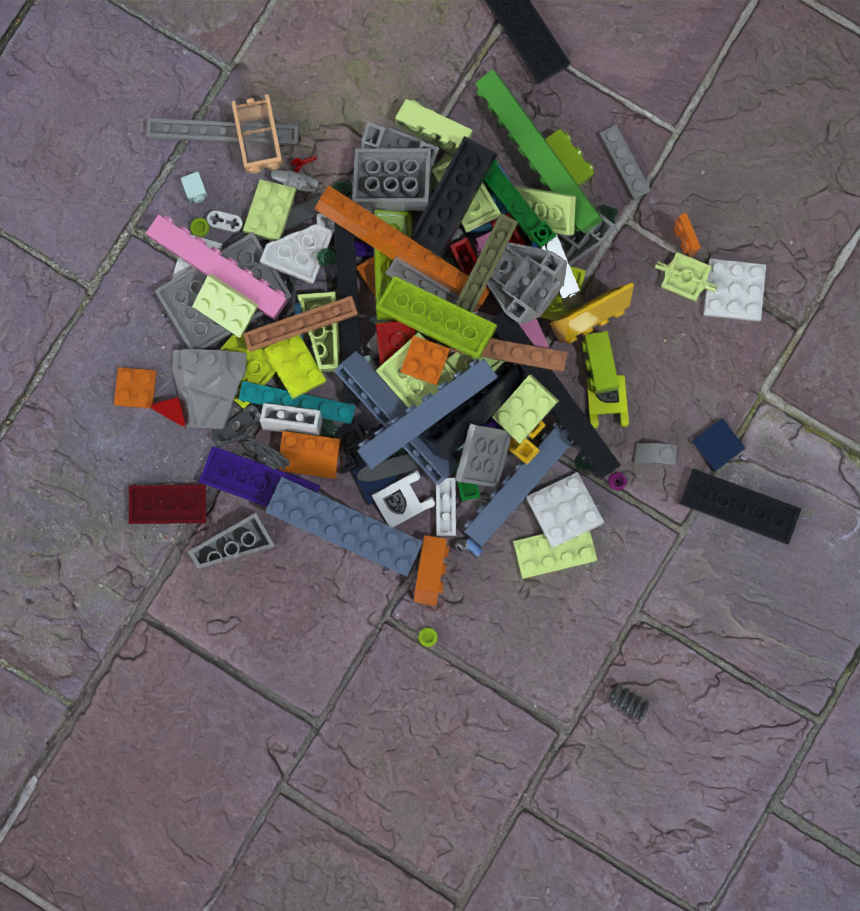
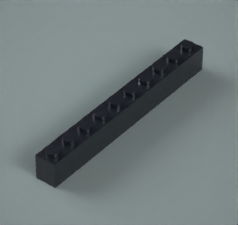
[490,311,621,480]

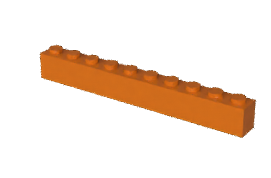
[314,185,491,313]

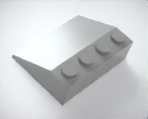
[352,148,431,211]

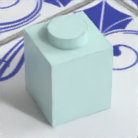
[180,172,208,204]

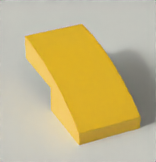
[508,436,540,465]

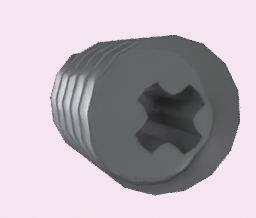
[605,684,649,724]

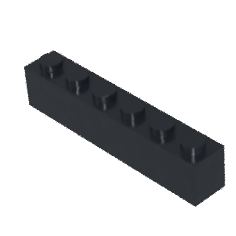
[425,362,523,460]

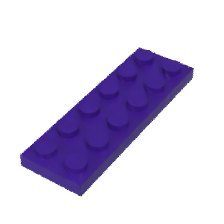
[199,446,320,507]

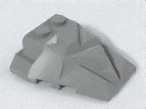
[172,349,247,429]

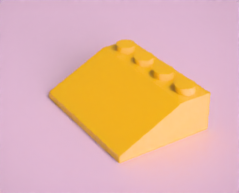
[549,282,634,344]

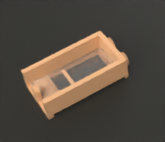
[231,94,283,174]

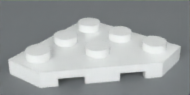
[259,224,334,285]

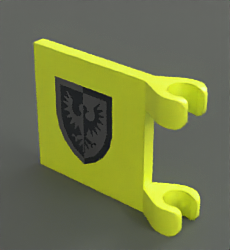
[586,375,629,429]

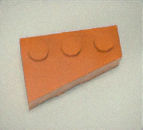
[414,535,450,606]

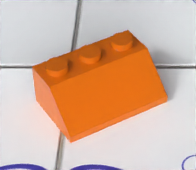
[279,431,341,479]

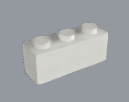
[260,403,322,436]

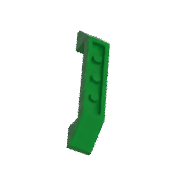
[484,147,556,247]

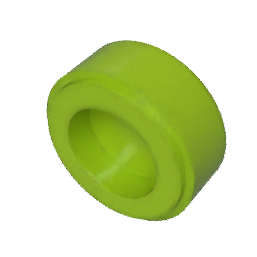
[190,218,210,238]
[418,628,438,647]

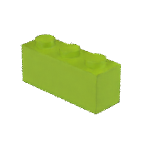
[546,129,594,187]
[581,331,619,394]

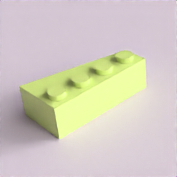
[395,99,473,156]
[297,292,342,372]

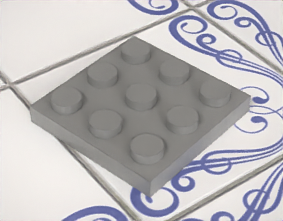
[455,424,511,487]

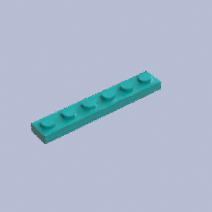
[239,381,355,424]

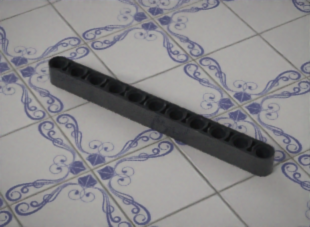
[334,196,362,403]

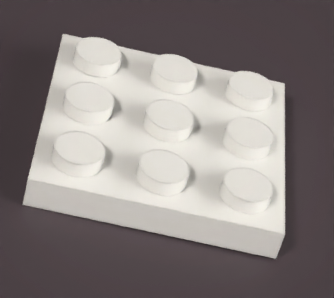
[703,259,766,322]
[526,472,604,549]

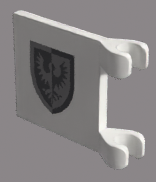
[372,470,435,527]

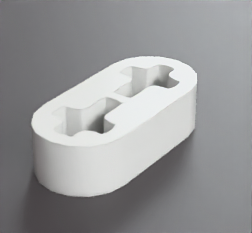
[207,211,243,234]

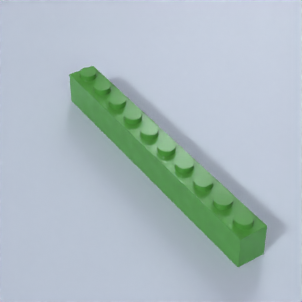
[475,69,603,234]

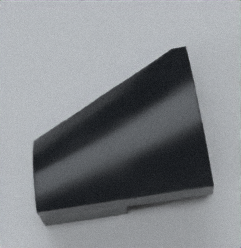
[340,424,366,474]

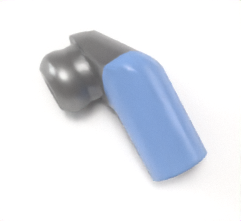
[454,538,483,557]

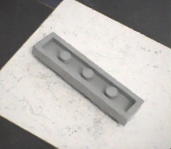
[599,125,651,201]
[385,256,459,304]

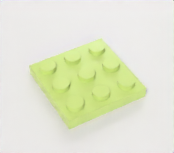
[376,332,456,408]

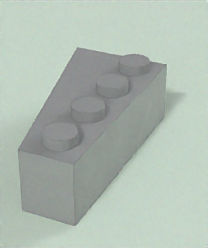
[188,512,275,568]

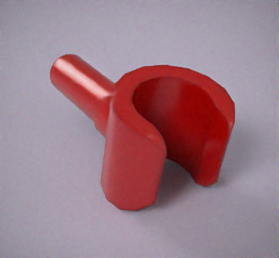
[290,155,317,173]

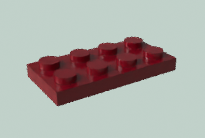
[129,485,207,524]

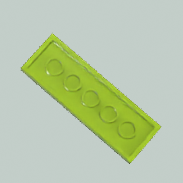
[373,209,412,321]
[376,276,497,360]

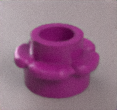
[608,472,627,491]

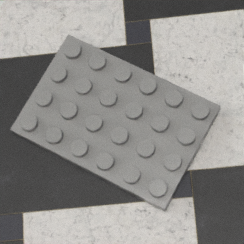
[154,232,292,350]

